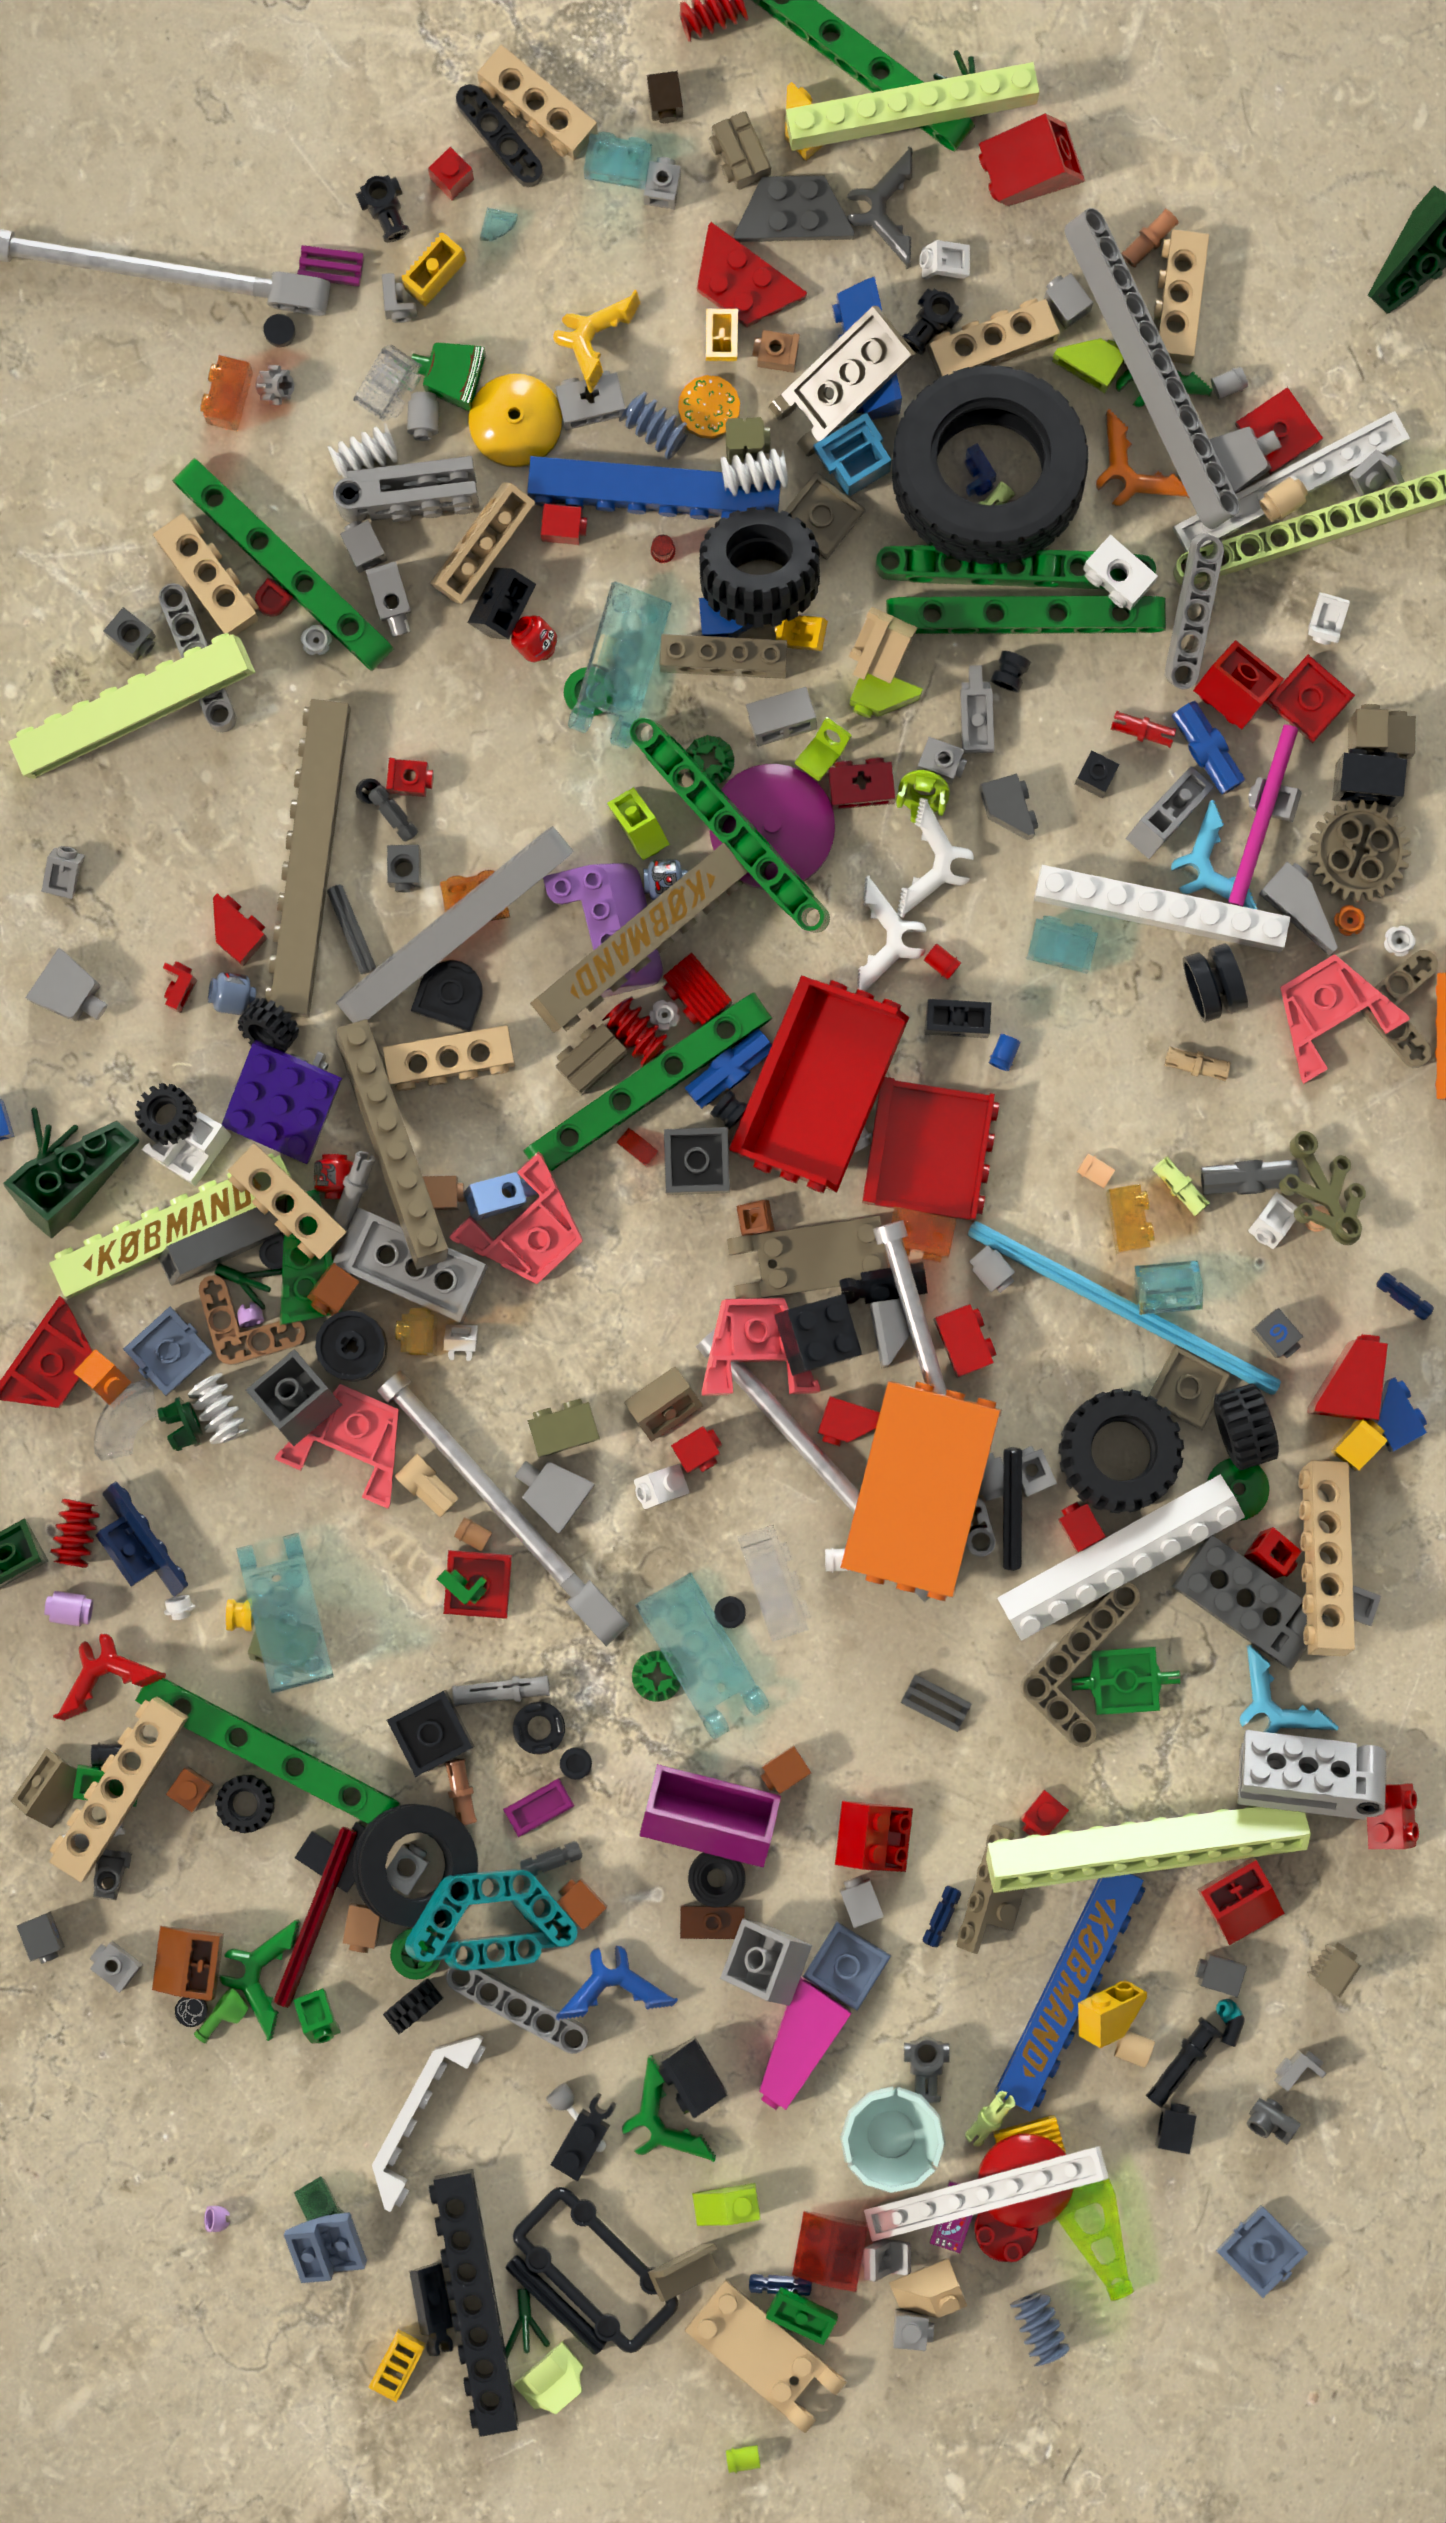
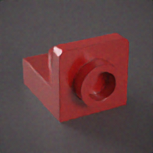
[163,961,197,1014]
[1020,1790,1069,1836]

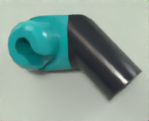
[1216,1999,1245,2047]

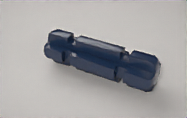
[1376,1273,1434,1320]
[923,1886,961,1948]
[749,2274,812,2296]

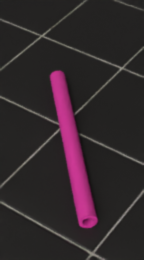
[1228,724,1299,907]

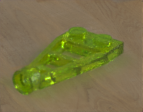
[1056,2178,1134,2301]

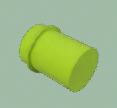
[726,2445,761,2474]

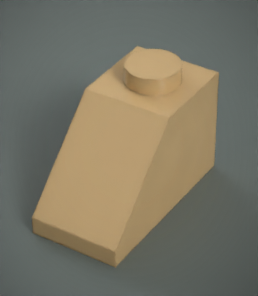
[889,2258,967,2318]

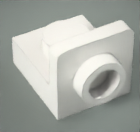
[919,240,970,279]
[1248,1192,1297,1249]

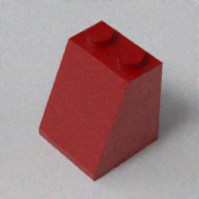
[978,113,1085,206]
[1307,1334,1388,1421]

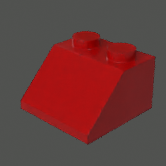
[1193,640,1284,730]

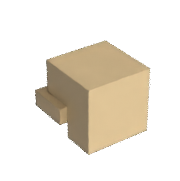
[849,607,917,683]

